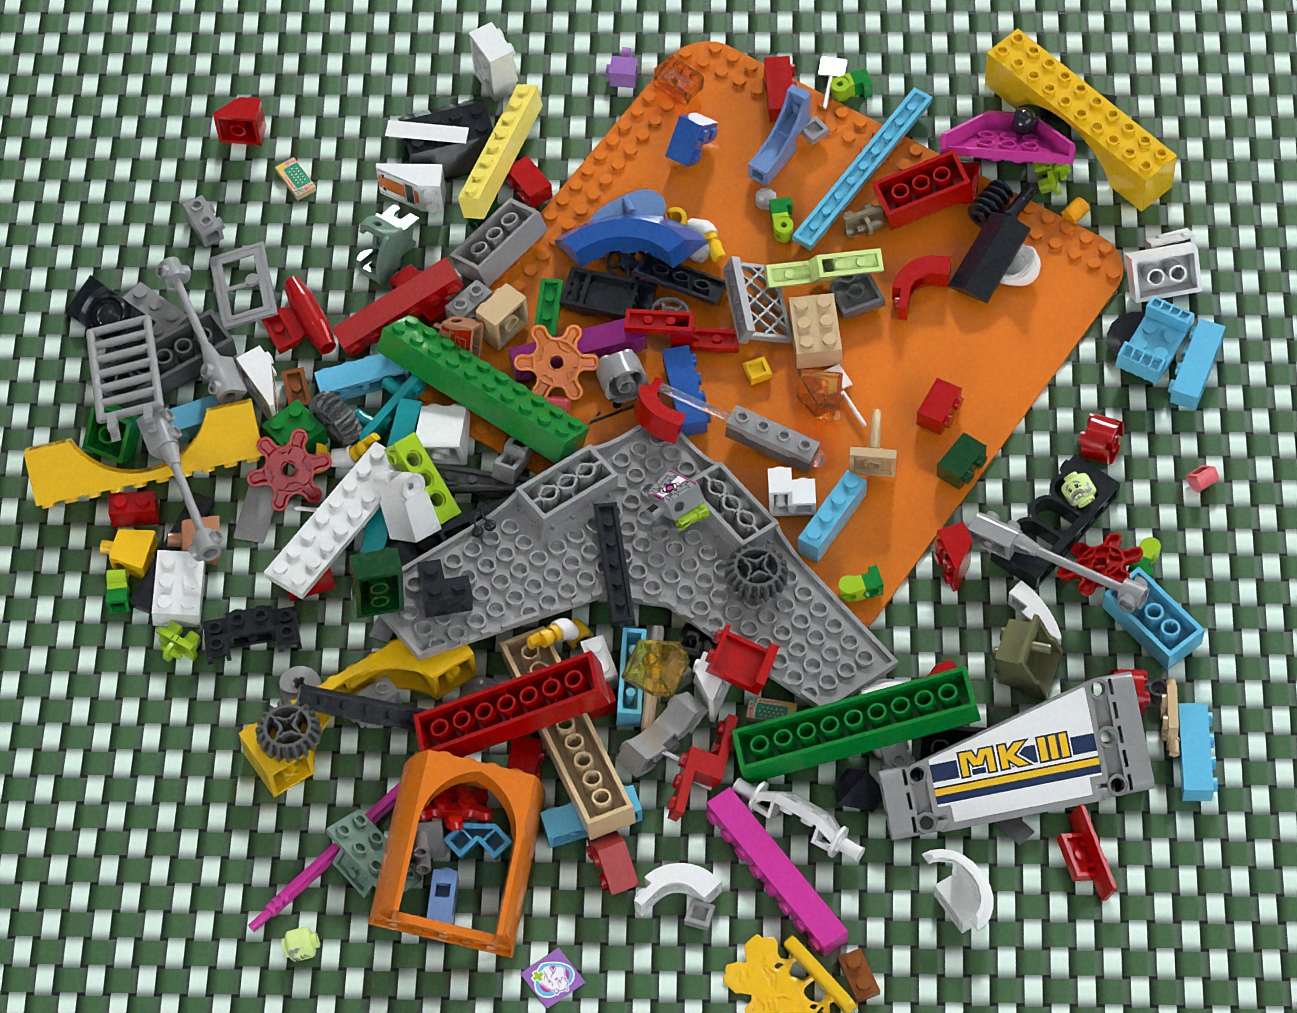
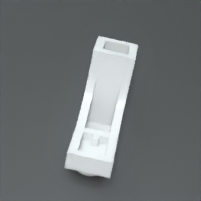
[634,863,722,916]

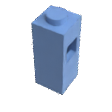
[427,867,460,925]

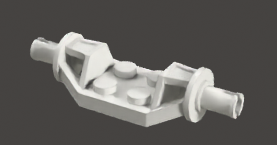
[732,778,865,861]

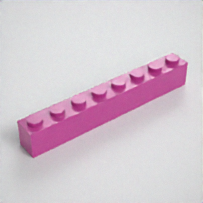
[706,787,848,957]

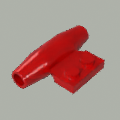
[261,276,336,354]

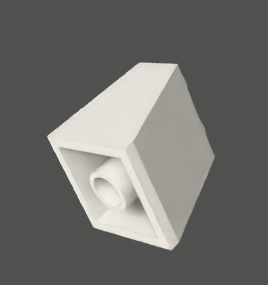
[416,404,470,465]

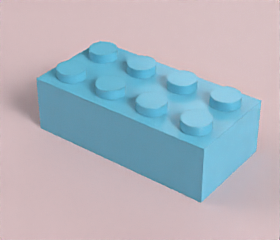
[1102,567,1205,671]

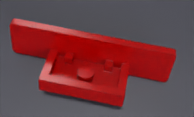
[1057,805,1117,901]

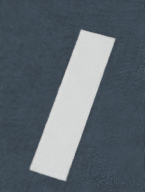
[385,120,469,144]

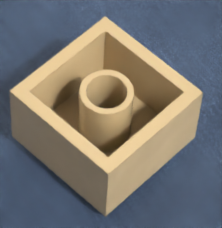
[476,283,529,351]

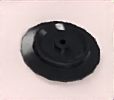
[1107,312,1145,358]

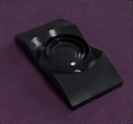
[559,266,658,320]
[65,275,156,351]

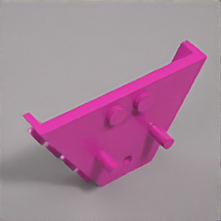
[939,110,1076,165]

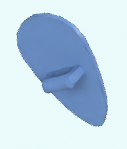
[589,189,666,222]

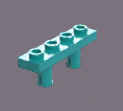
[354,374,426,443]

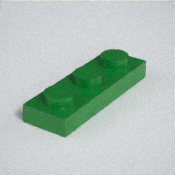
[534,278,564,337]

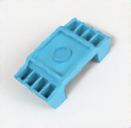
[1115,296,1194,385]

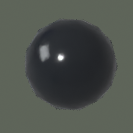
[1011,107,1037,135]

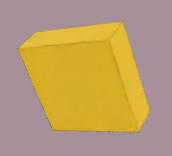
[743,356,773,385]

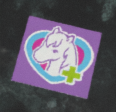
[520,947,586,1008]

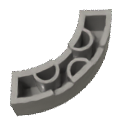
[616,692,708,778]

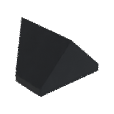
[675,623,715,662]
[833,768,882,813]

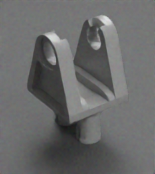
[410,818,446,875]

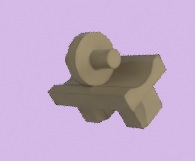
[843,204,885,238]

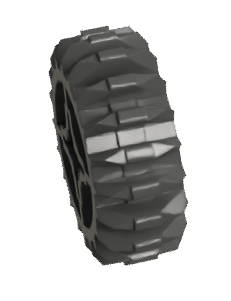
[309,390,362,448]
[724,542,789,603]
[255,699,322,764]

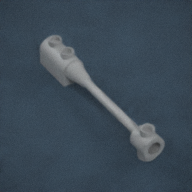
[156,257,247,404]
[136,408,224,562]
[967,511,1150,613]

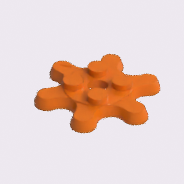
[514,324,599,400]

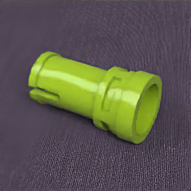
[673,502,710,531]

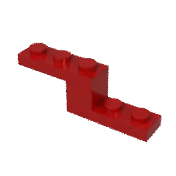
[624,308,740,354]
[667,714,738,822]

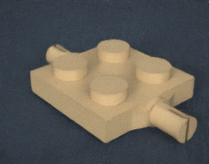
[1160,679,1180,757]

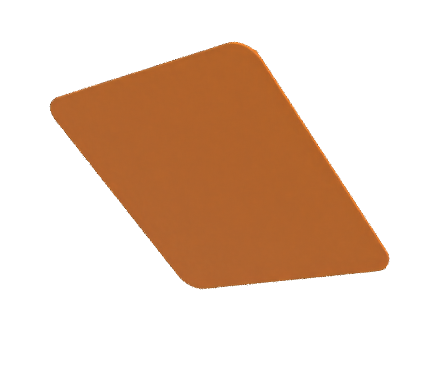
[411,41,1124,628]

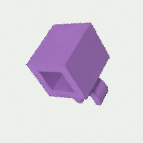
[606,47,638,88]

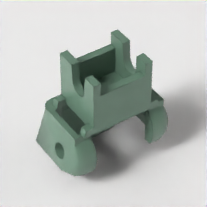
[356,205,419,286]

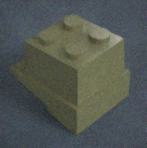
[992,614,1063,700]

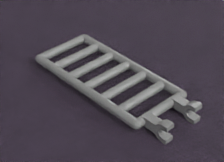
[86,315,164,442]

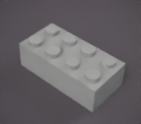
[449,198,548,288]

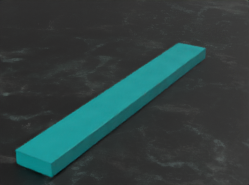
[360,398,423,553]

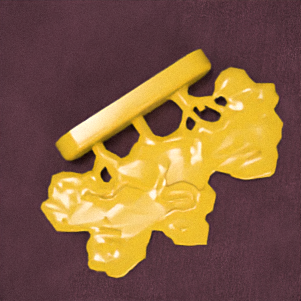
[723,934,857,1013]

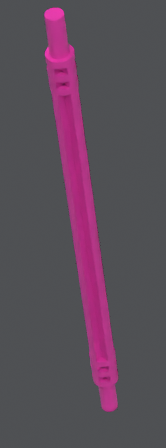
[248,782,400,932]

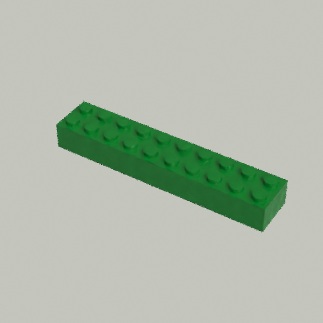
[376,315,590,464]
[732,666,981,784]

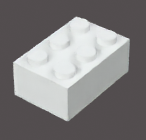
[469,22,518,102]
[1125,242,1202,303]
[152,550,206,628]

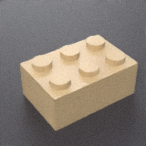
[789,293,842,369]

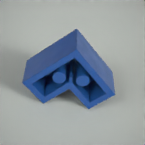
[665,113,718,166]

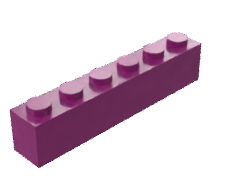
[508,318,647,382]

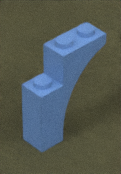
[748,84,811,187]

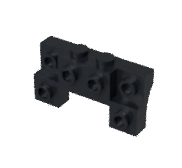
[203,605,302,665]

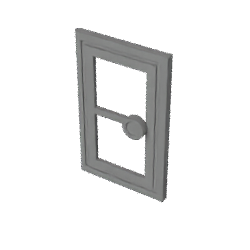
[209,241,278,330]

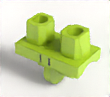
[1032,162,1071,196]
[156,620,201,662]

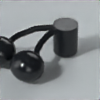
[471,502,496,538]

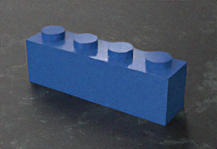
[662,345,711,436]

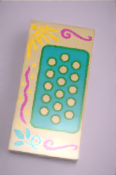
[275,157,316,201]
[746,696,797,723]

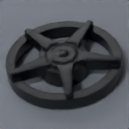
[606,250,646,279]

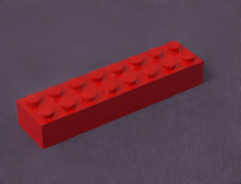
[413,650,610,758]

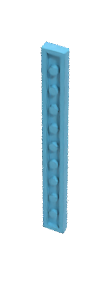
[792,87,933,251]

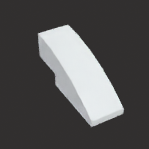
[1008,580,1062,645]

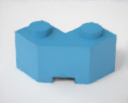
[443,823,512,860]

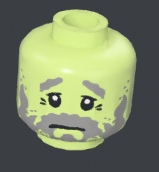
[1061,472,1096,508]
[281,927,320,962]

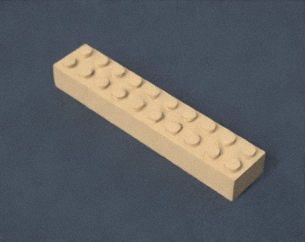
[500,626,636,840]

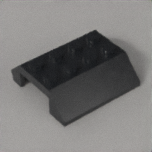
[398,98,493,181]

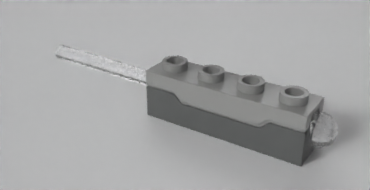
[658,383,826,474]

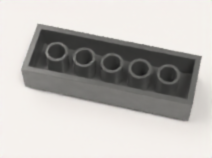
[100,309,237,408]

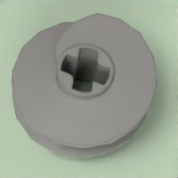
[279,666,322,704]

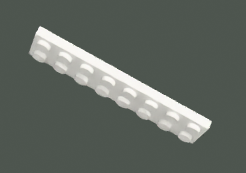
[264,442,411,599]

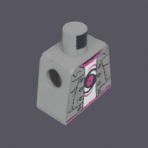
[645,469,705,521]

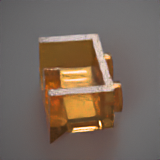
[653,55,704,107]

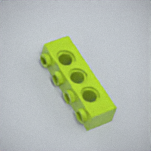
[384,432,461,525]

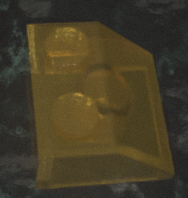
[621,640,690,697]

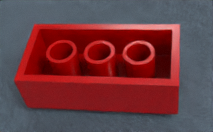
[872,149,974,230]

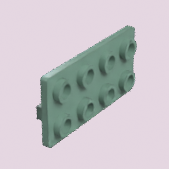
[325,809,422,898]

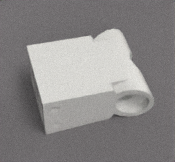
[373,469,441,543]

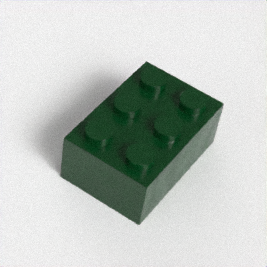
[349,547,404,619]

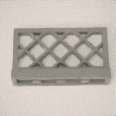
[723,256,793,344]

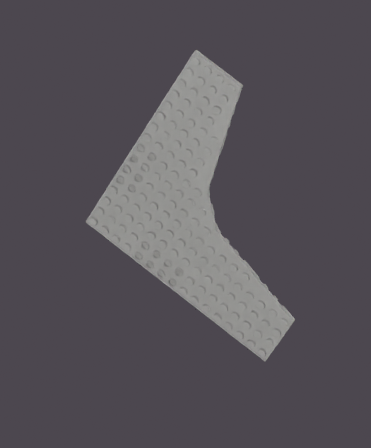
[379,425,899,707]

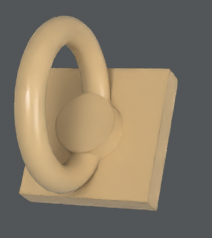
[849,409,897,477]

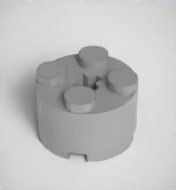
[596,349,648,403]

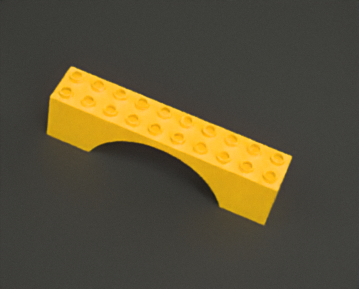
[985,28,1177,212]
[23,398,264,509]
[239,639,477,798]

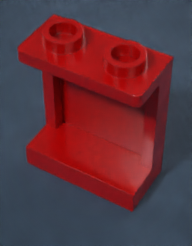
[705,623,780,696]

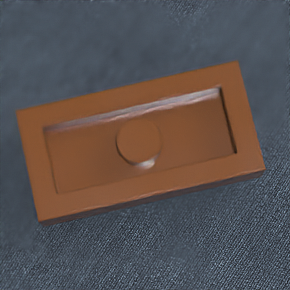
[281,367,311,409]
[837,948,880,1003]

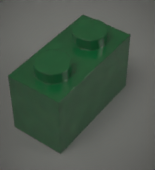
[937,432,988,490]

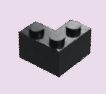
[417,559,473,618]

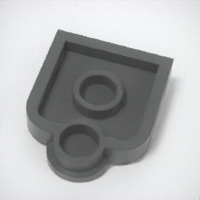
[829,273,885,320]

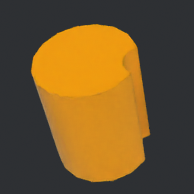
[1061,197,1090,225]

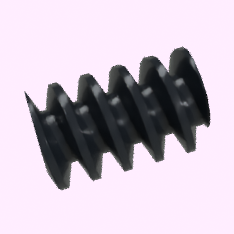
[967,179,1014,228]

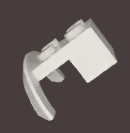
[922,849,993,933]

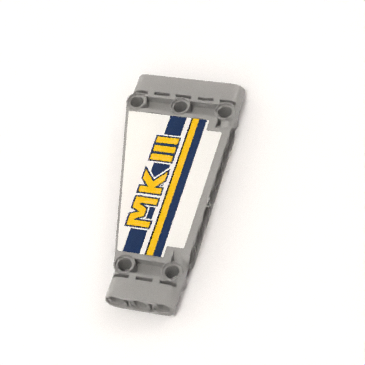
[878,671,1155,841]

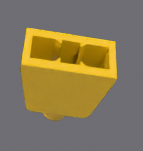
[100,529,159,579]

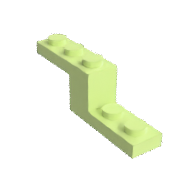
[764,248,884,289]

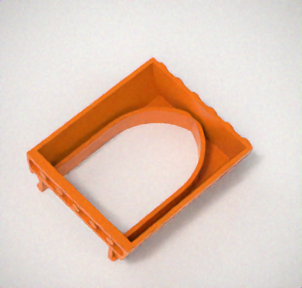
[368,750,546,958]

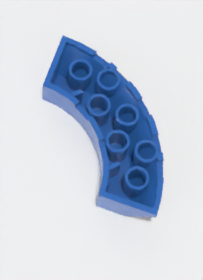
[554,214,708,268]

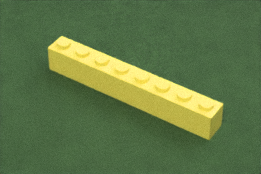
[458,84,543,219]

